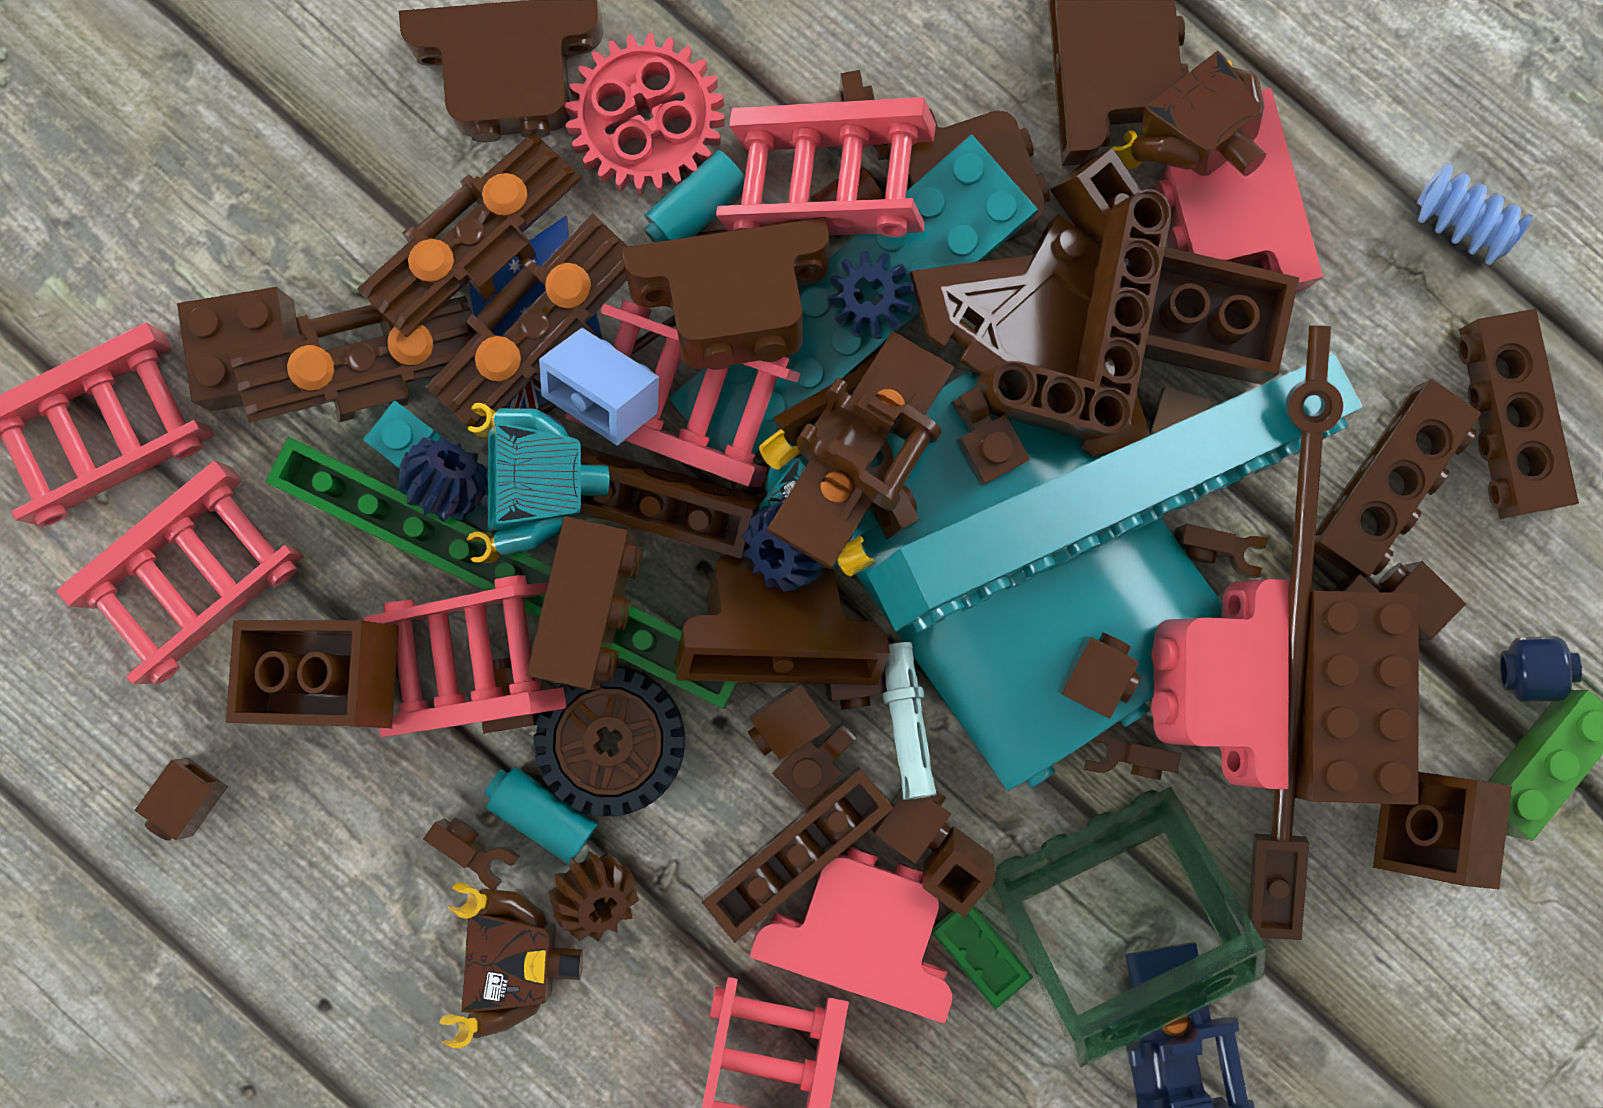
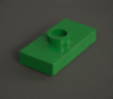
[931,906,1033,1010]

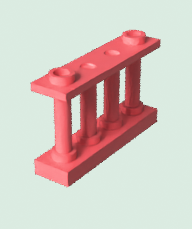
[716,97,936,237]
[565,300,801,487]
[0,322,215,527]
[56,460,304,685]
[364,575,567,738]
[702,977,849,1108]

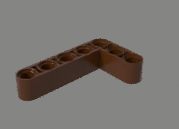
[975,189,1171,440]

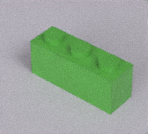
[1487,690,1603,841]

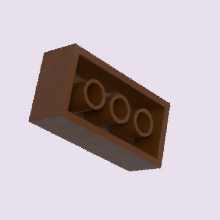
[1295,591,1419,805]

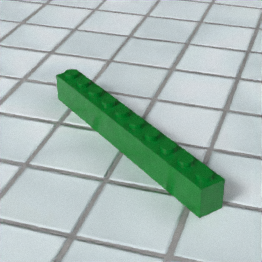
[265,436,738,709]

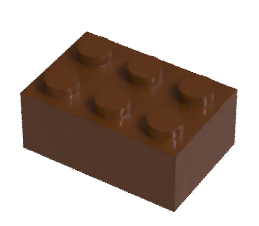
[1144,247,1299,385]
[526,516,643,690]
[226,620,398,729]

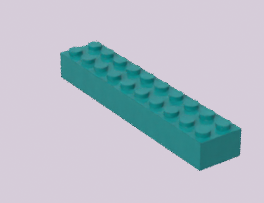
[867,353,1363,633]

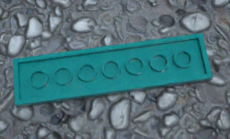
[669,134,1038,457]

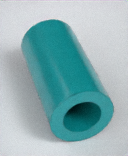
[644,150,745,243]
[484,766,599,866]

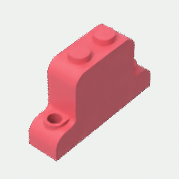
[1156,88,1323,291]
[1151,579,1289,789]
[749,846,952,1024]

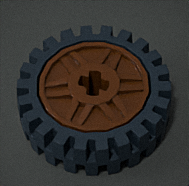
[534,666,685,817]

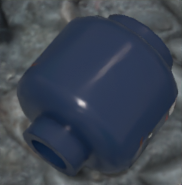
[1500,636,1582,702]

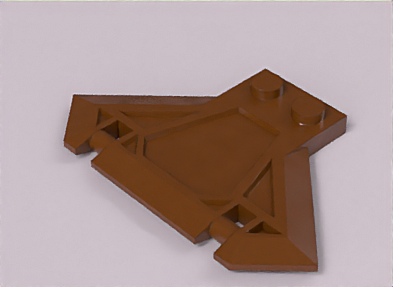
[909,214,1150,457]

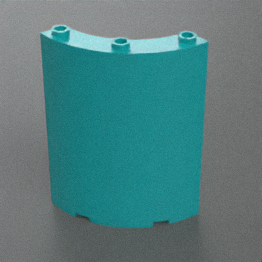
[856,371,1222,791]

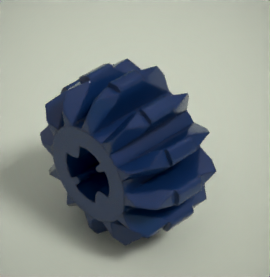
[827,251,915,339]
[397,436,488,522]
[741,502,824,592]

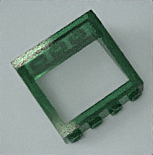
[991,787,1267,1068]

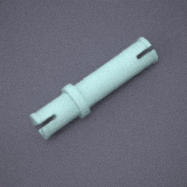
[883,642,937,800]

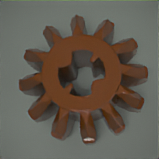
[548,851,639,942]

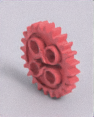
[565,33,725,196]

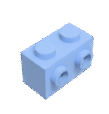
[539,328,659,445]

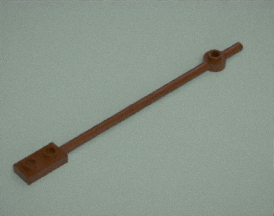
[1247,325,1344,940]

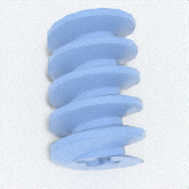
[1417,163,1533,265]

